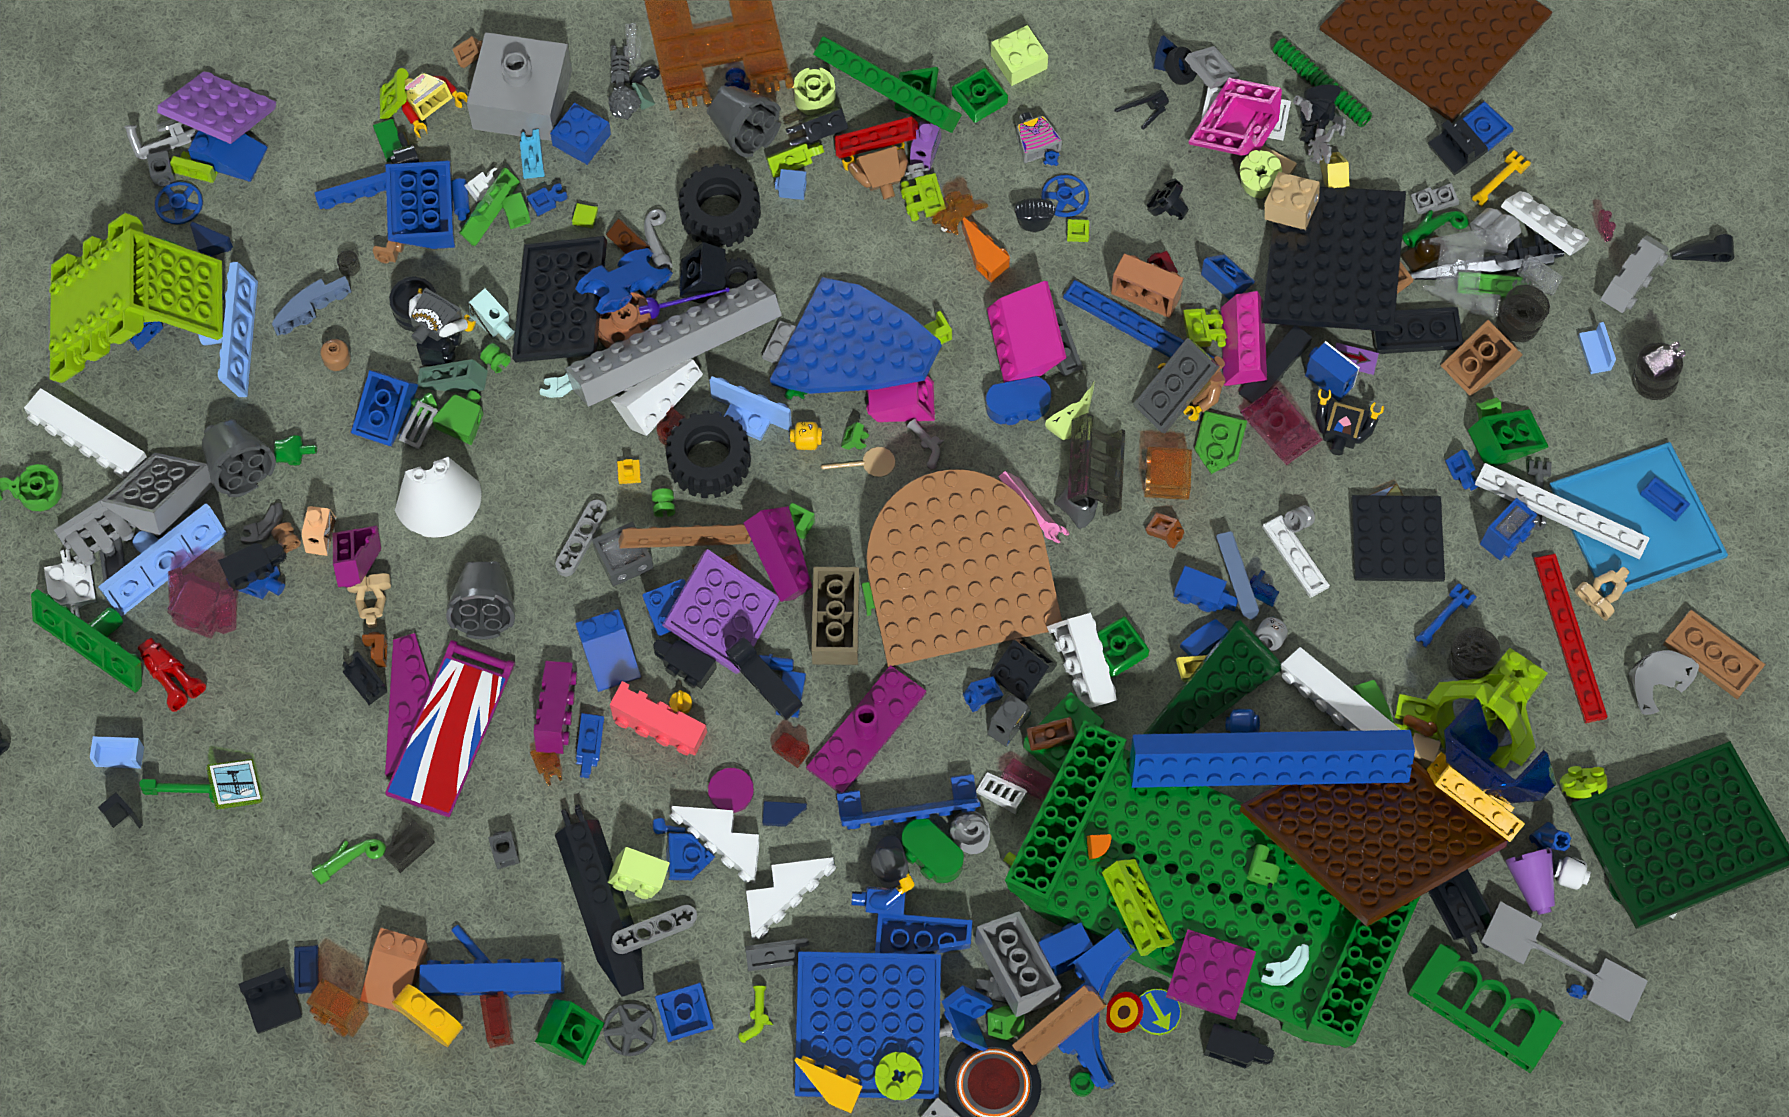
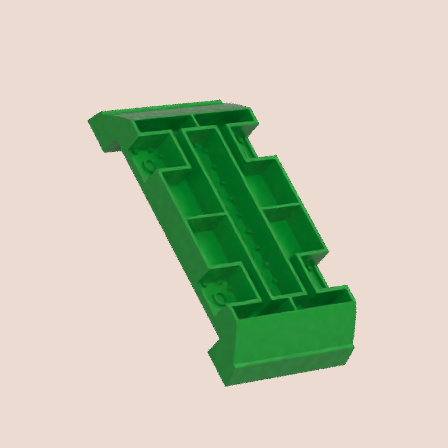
[1005,720,1421,1048]

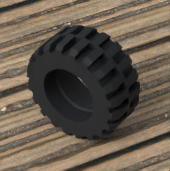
[678,164,761,248]
[665,410,751,498]

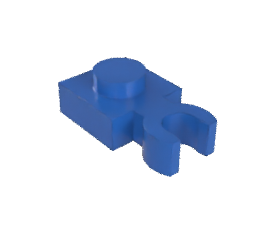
[527,183,567,217]

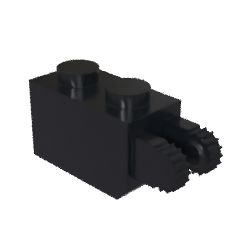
[786,106,848,146]
[218,543,287,591]
[653,639,717,689]
[1204,1023,1275,1069]

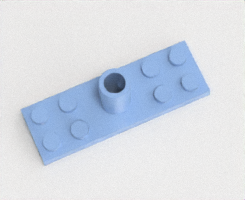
[198,262,258,397]
[99,504,227,617]

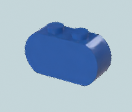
[986,376,1051,425]

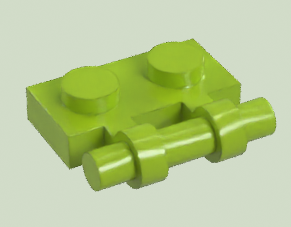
[901,173,946,221]
[1183,308,1227,347]
[1394,694,1438,741]

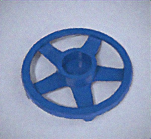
[1041,175,1089,217]
[155,182,203,225]

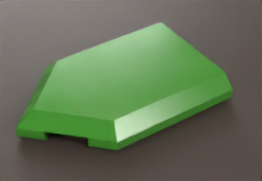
[1195,411,1247,474]

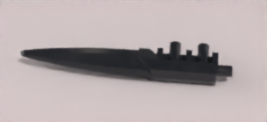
[1410,234,1564,280]

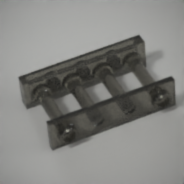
[1067,413,1125,516]

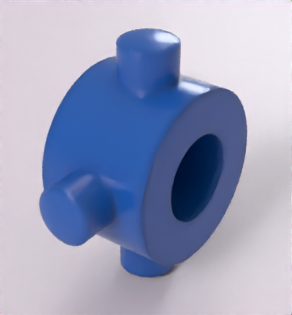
[1043,151,1060,166]
[1567,984,1587,999]

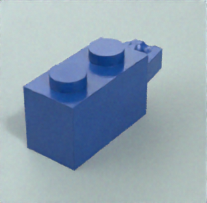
[1174,566,1238,612]

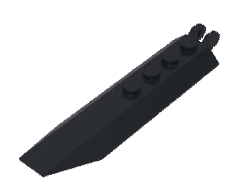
[555,804,644,997]
[1428,869,1493,955]

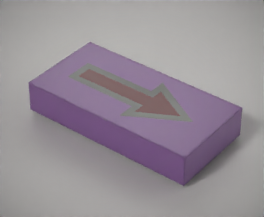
[1335,343,1379,375]

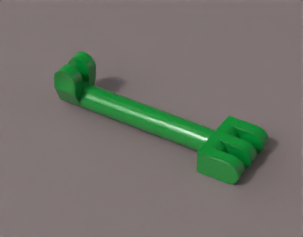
[139,779,218,804]

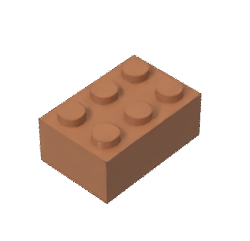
[1111,253,1184,318]

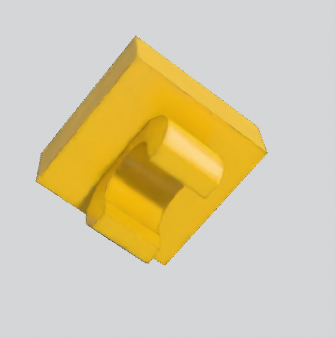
[617,459,641,484]

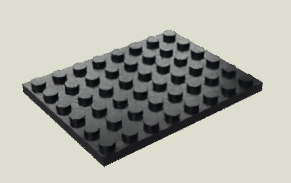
[1262,186,1406,332]

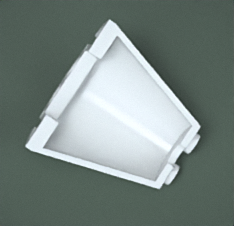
[395,457,482,538]

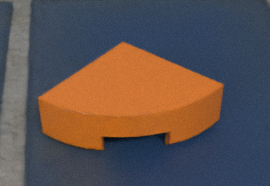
[1087,834,1111,860]

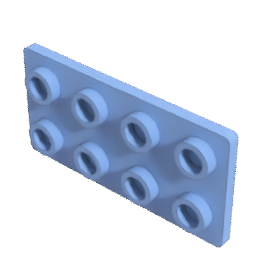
[709,376,792,441]

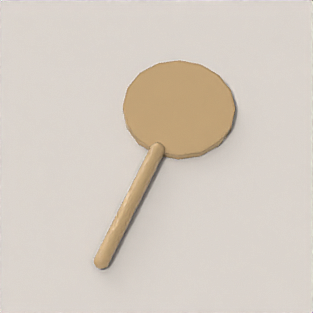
[821,447,895,477]

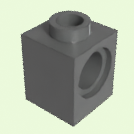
[147,150,176,186]
[488,831,520,870]

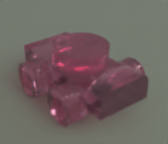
[1597,209,1616,242]

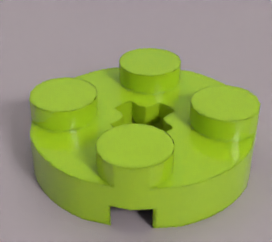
[1560,766,1608,799]
[875,1052,923,1101]

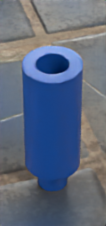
[452,178,470,221]

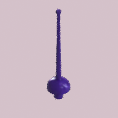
[638,287,730,319]

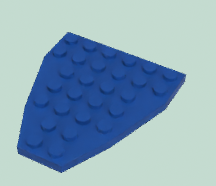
[770,277,942,394]

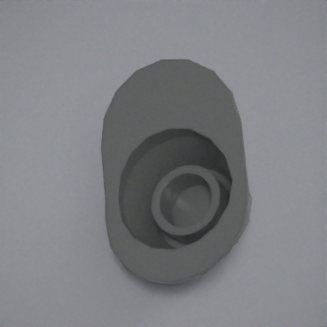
[871,836,909,888]

